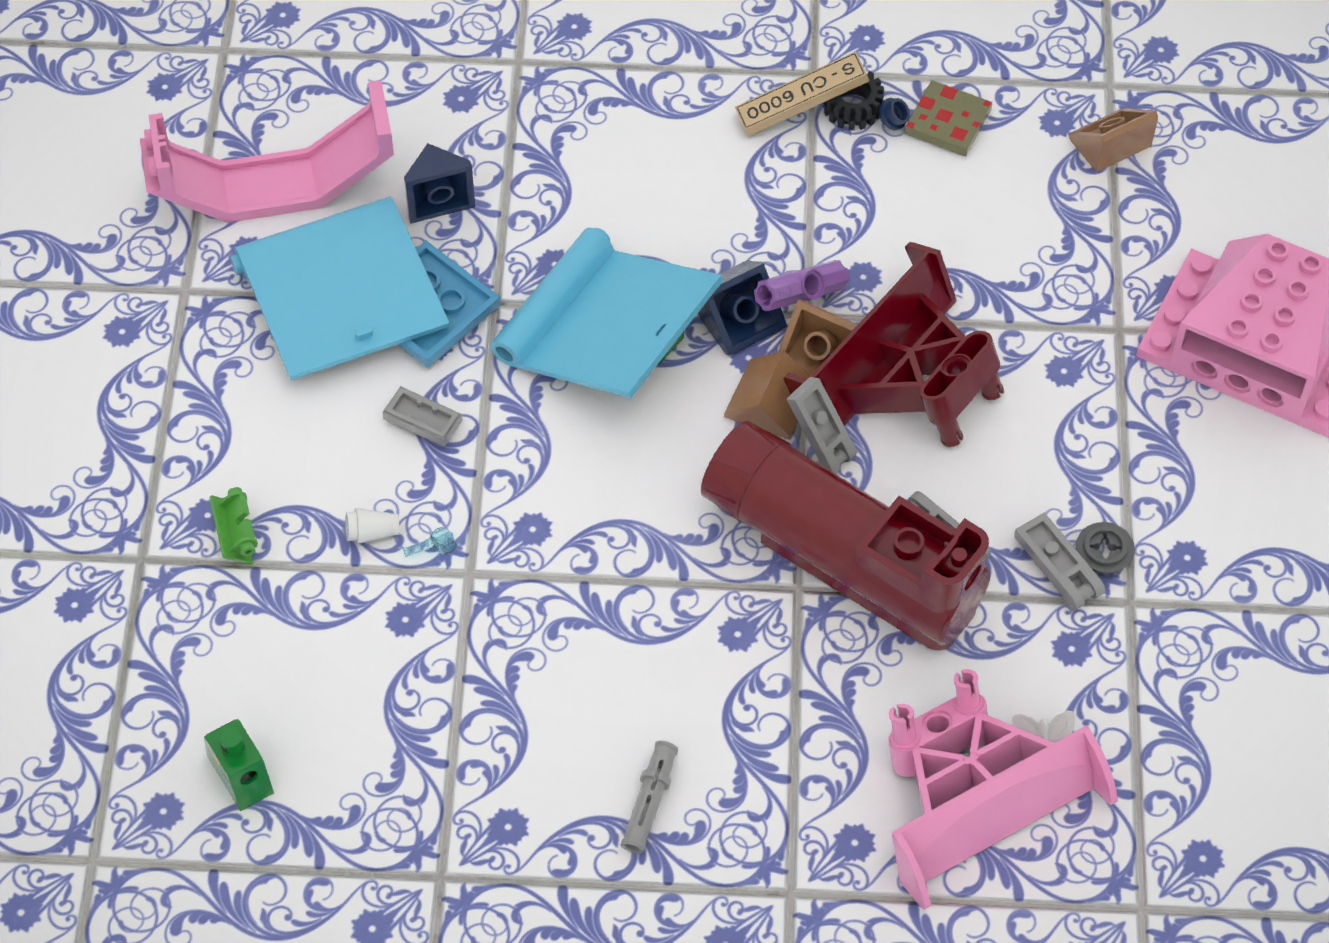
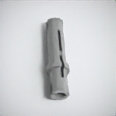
[620,740,678,854]

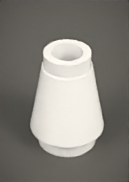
[345,508,399,544]

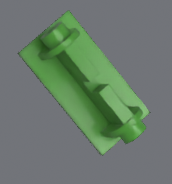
[209,487,258,565]

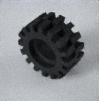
[823,71,884,131]

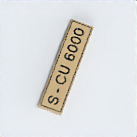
[735,51,869,137]

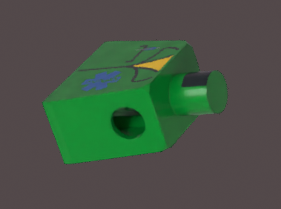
[204,719,274,811]

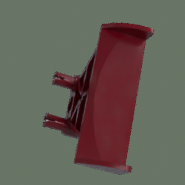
[783,242,1004,447]

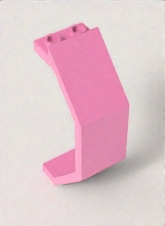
[140,80,394,223]

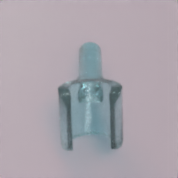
[403,527,457,557]

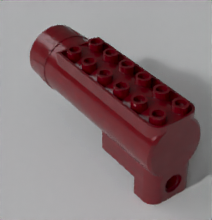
[701,421,991,651]

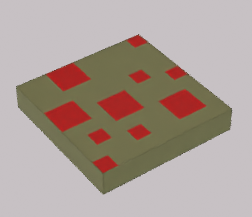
[905,80,992,157]

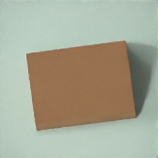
[1068,108,1158,172]
[778,299,858,376]
[724,351,810,440]

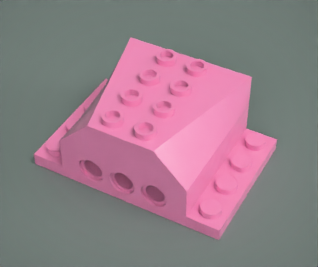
[1136,234,1329,438]

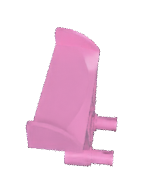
[888,669,1118,910]

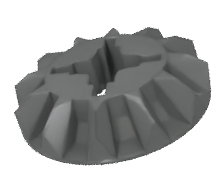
[1075,522,1135,577]

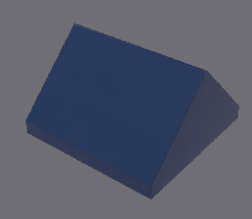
[404,143,475,224]

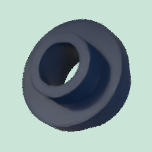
[879,98,910,131]

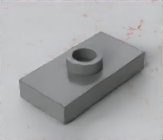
[382,386,463,447]

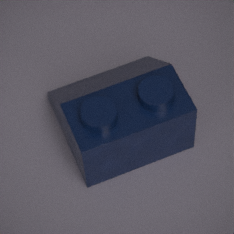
[698,260,788,356]

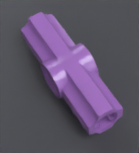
[754,260,850,311]

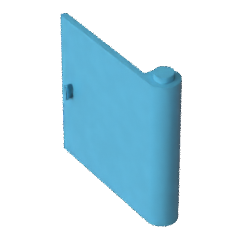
[230,196,450,380]
[490,228,724,398]

